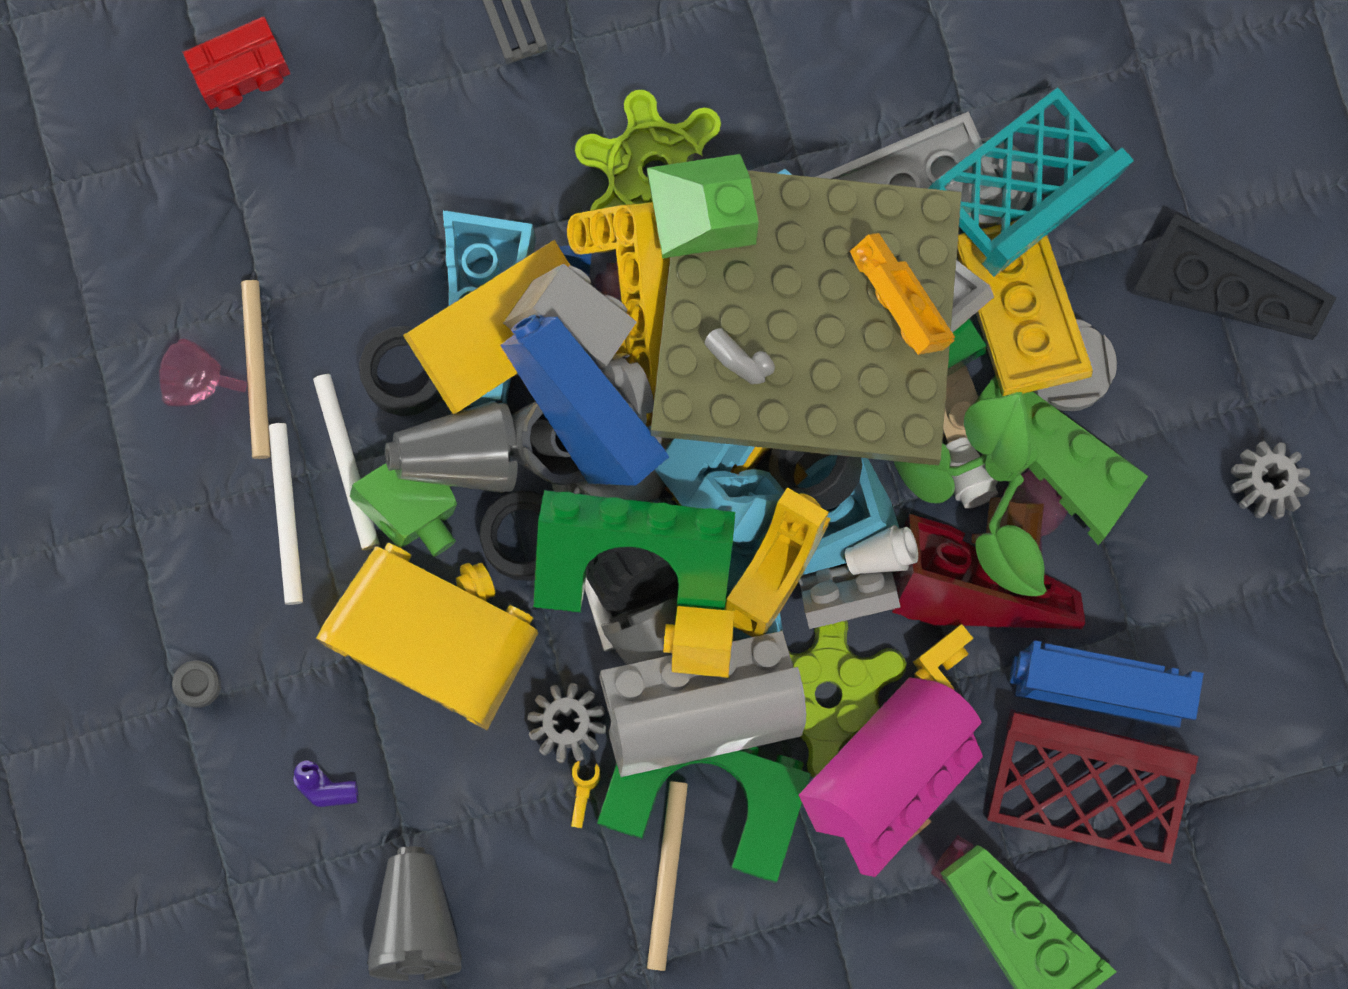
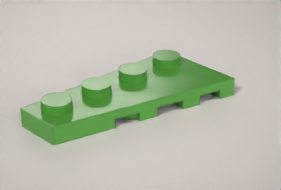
[975,375,1148,545]
[940,845,1117,989]

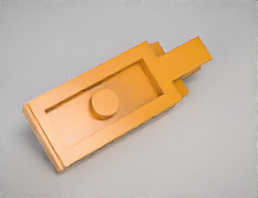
[850,233,955,355]

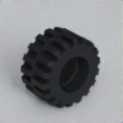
[586,498,679,612]

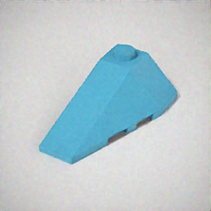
[726,455,899,596]

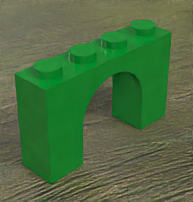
[533,490,736,621]
[597,747,811,883]

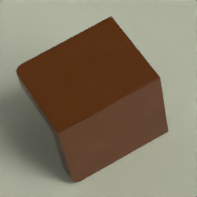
[971,497,1044,547]

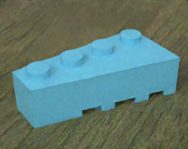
[443,210,536,407]

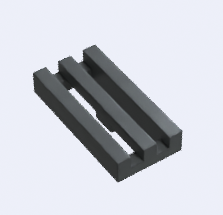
[482,0,548,64]

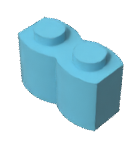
[687,469,785,542]

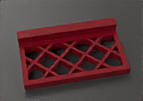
[987,709,1199,864]

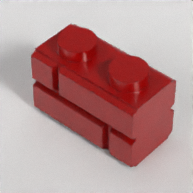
[183,16,291,110]

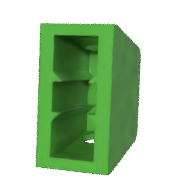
[349,463,457,557]

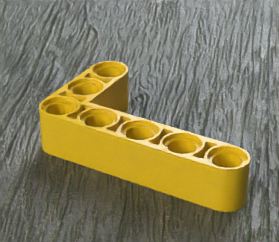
[567,202,670,427]

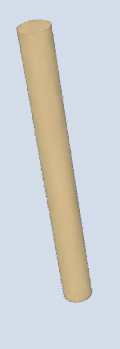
[241,280,271,459]
[647,781,688,971]

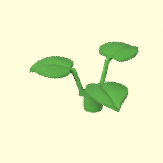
[893,392,1046,596]

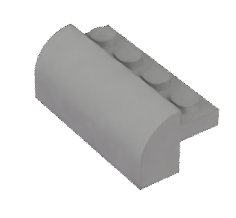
[599,631,806,777]

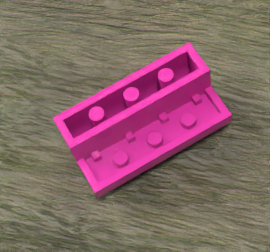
[799,677,983,877]

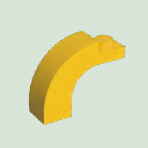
[724,487,831,637]

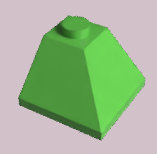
[647,154,759,258]

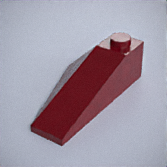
[892,514,1085,629]

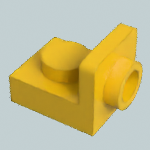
[913,624,974,690]

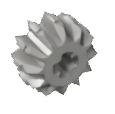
[1231,441,1310,519]
[528,683,606,763]

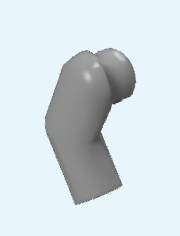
[705,328,775,384]

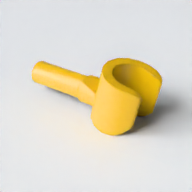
[571,761,600,828]

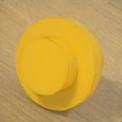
[456,563,495,602]

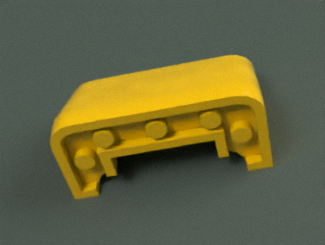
[316,543,538,730]

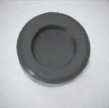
[172,660,221,708]

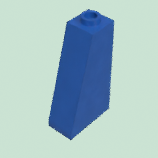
[500,315,669,486]

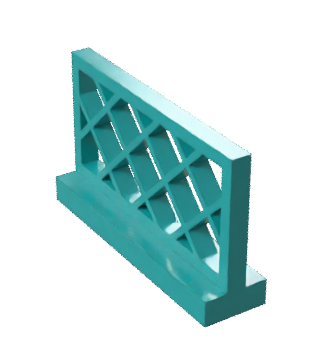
[928,87,1134,277]

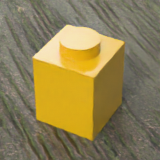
[663,606,735,678]

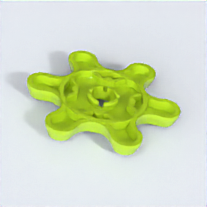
[575,90,721,211]
[769,620,906,779]

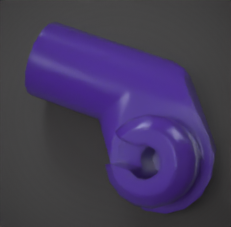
[293,760,359,807]

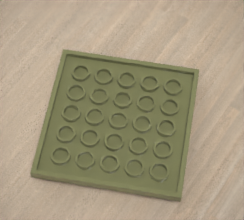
[651,170,962,466]

